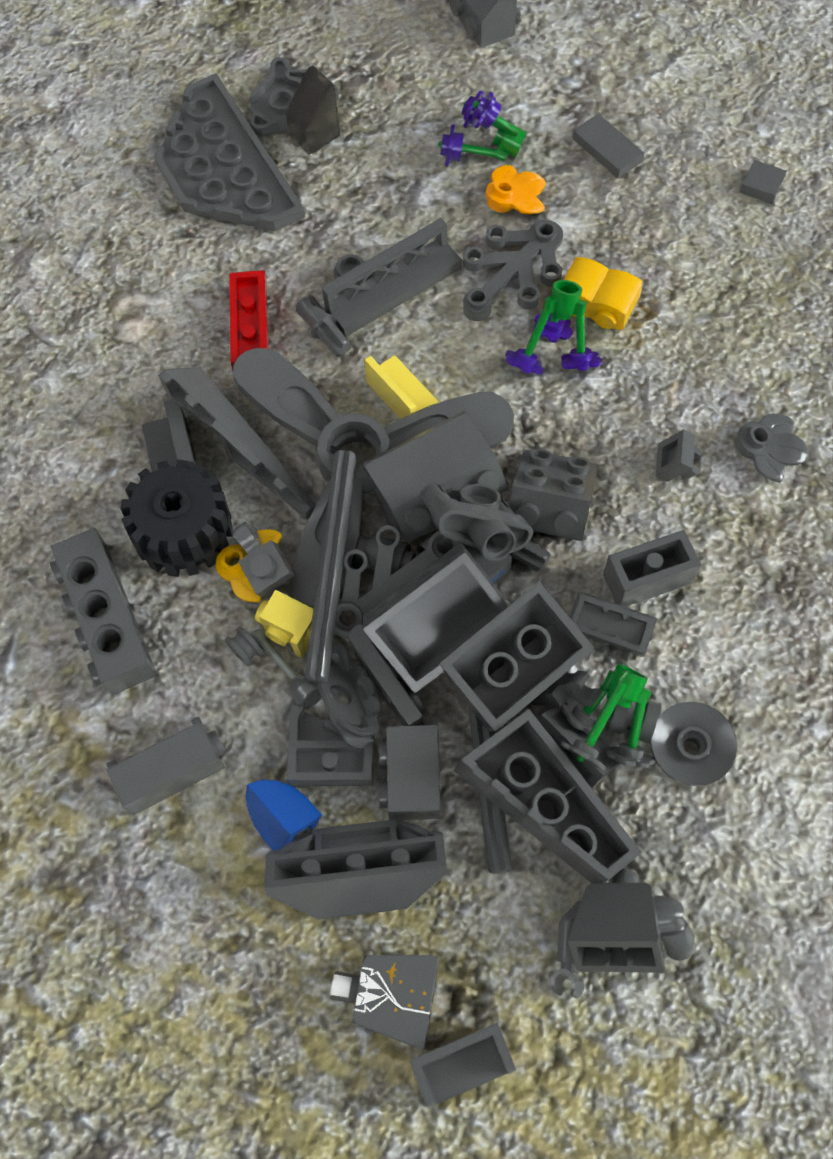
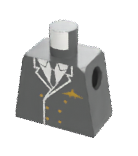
[330,955,440,1050]

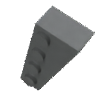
[453,709,642,883]

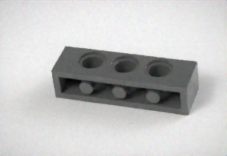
[50,528,158,696]

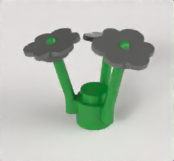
[560,664,655,771]

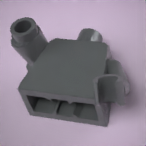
[550,869,695,998]

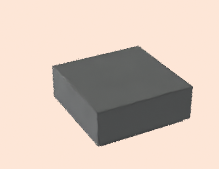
[740,160,787,204]

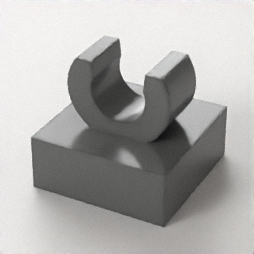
[656,429,702,482]

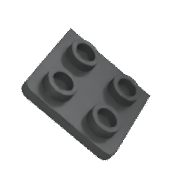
[509,449,598,541]

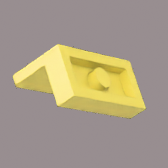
[364,355,439,419]

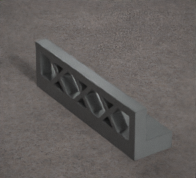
[321,218,462,337]

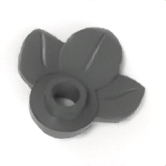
[736,413,809,483]

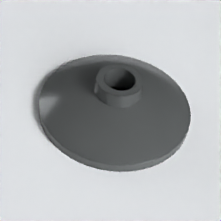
[650,702,737,786]

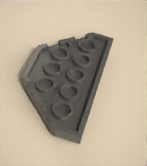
[154,73,305,231]

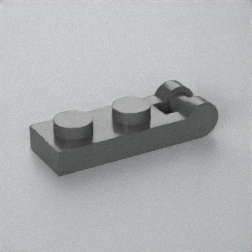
[350,624,426,726]

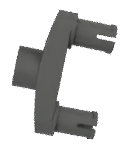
[420,483,533,561]

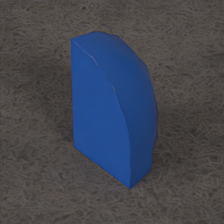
[245,780,322,850]

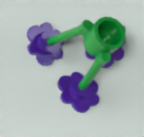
[505,280,602,375]

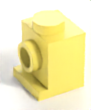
[255,590,313,658]

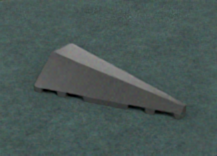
[158,367,316,520]

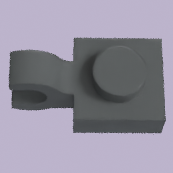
[232,522,295,597]
[530,665,602,706]

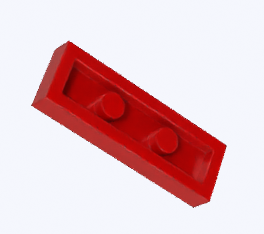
[229,270,269,369]

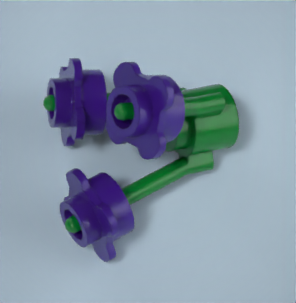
[438,90,527,167]

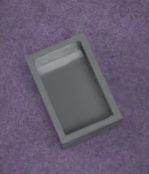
[363,543,510,693]

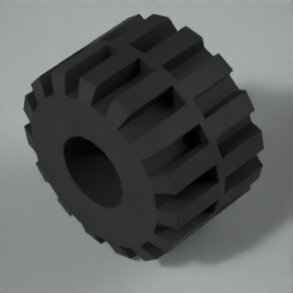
[120,460,233,577]

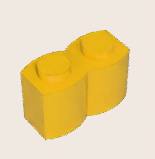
[563,257,643,330]

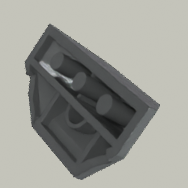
[265,819,448,920]

